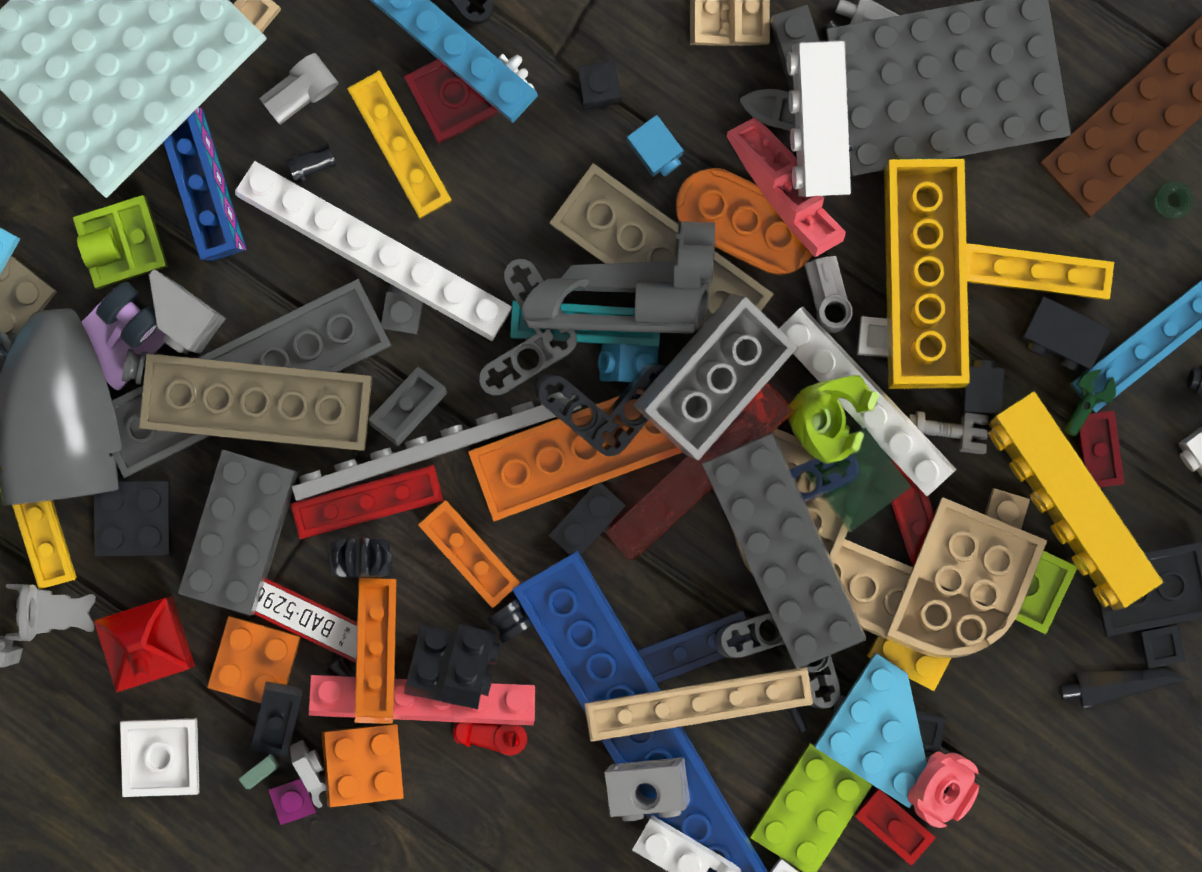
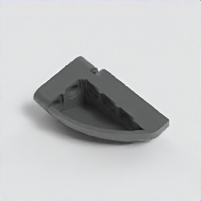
[0,308,122,505]

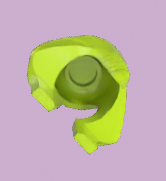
[788,375,879,463]

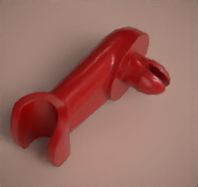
[453,722,527,756]

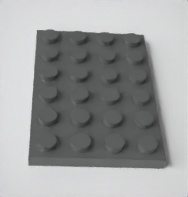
[825,0,1071,176]

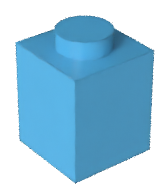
[627,115,684,177]

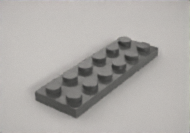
[703,432,866,669]

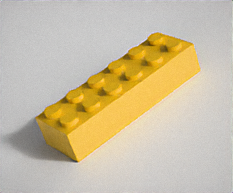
[884,159,969,389]
[988,391,1163,610]

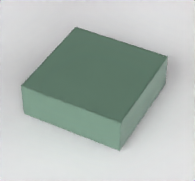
[239,754,281,790]

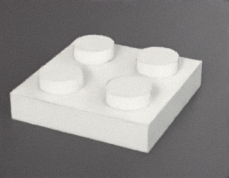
[120,718,200,797]

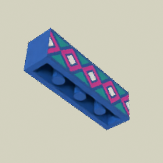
[164,107,247,261]

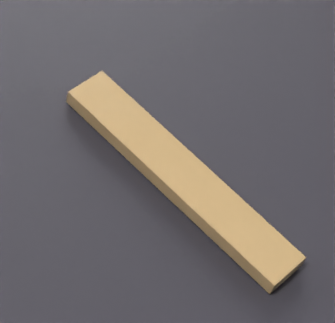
[584,667,813,741]

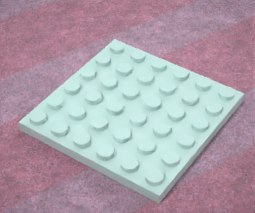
[0,0,267,198]

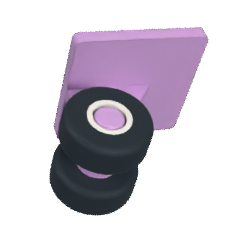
[82,282,166,390]

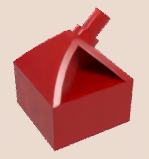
[94,596,195,693]

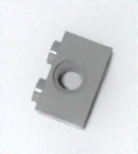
[605,757,690,821]

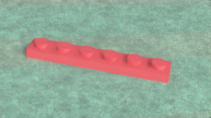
[309,675,535,725]

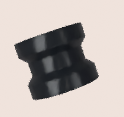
[487,599,533,644]

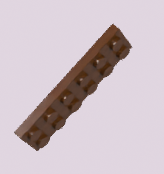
[1039,16,1202,218]

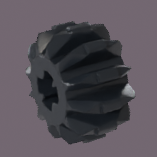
[328,538,392,578]

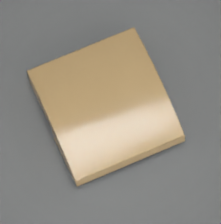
[690,0,770,46]

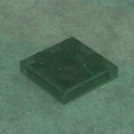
[805,427,911,533]

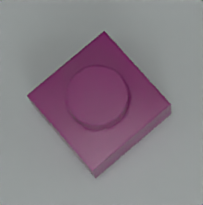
[269,778,317,825]

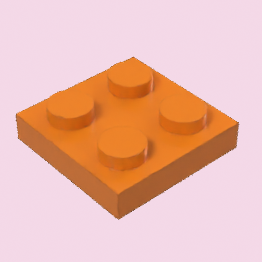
[207,615,301,703]
[321,723,404,807]

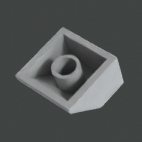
[149,269,226,355]

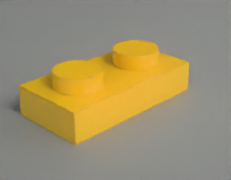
[867,635,951,691]

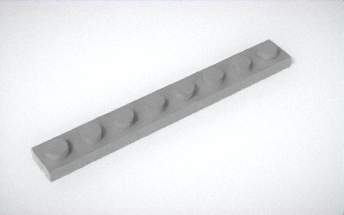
[292,392,581,501]

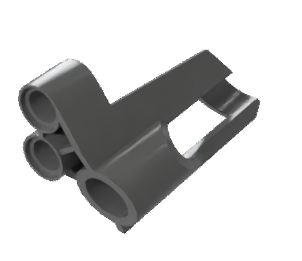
[523,221,715,334]

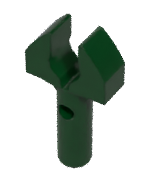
[1064,369,1116,436]

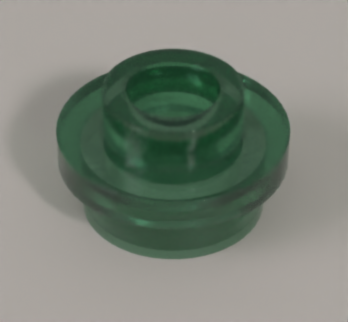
[1155,182,1194,219]

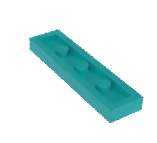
[510,301,660,347]

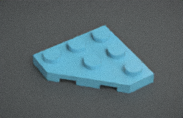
[814,652,927,808]

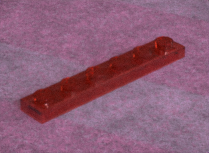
[606,383,794,561]

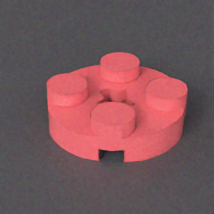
[908,752,979,828]

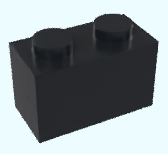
[1018,296,1111,374]

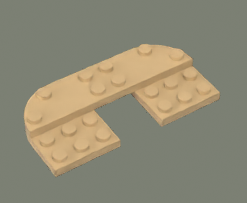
[734,426,1047,658]

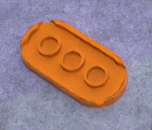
[676,168,812,275]

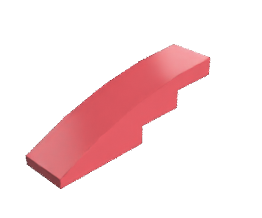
[727,118,846,257]

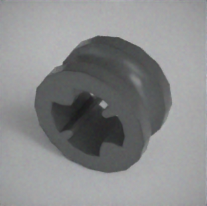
[122,348,148,385]

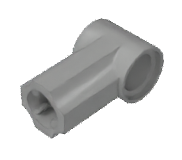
[259,53,338,125]
[804,256,853,333]

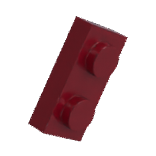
[1078,410,1125,488]

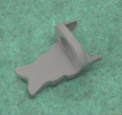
[4,584,96,641]

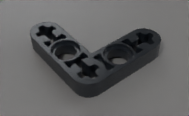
[535,363,666,456]

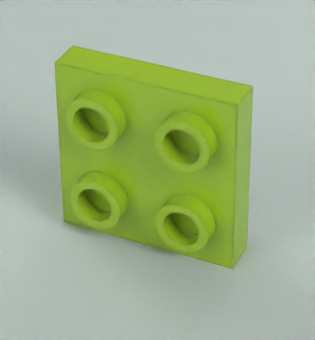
[73,195,168,289]

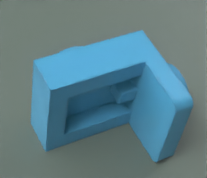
[598,343,659,383]

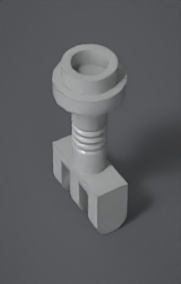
[907,411,989,454]

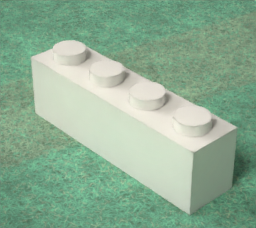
[787,41,851,197]

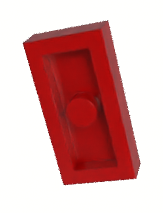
[854,788,936,866]

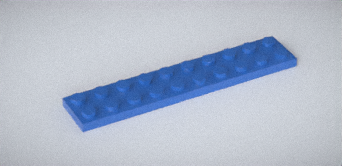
[512,551,768,872]

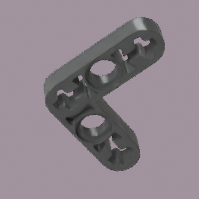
[479,259,577,396]
[715,612,840,708]

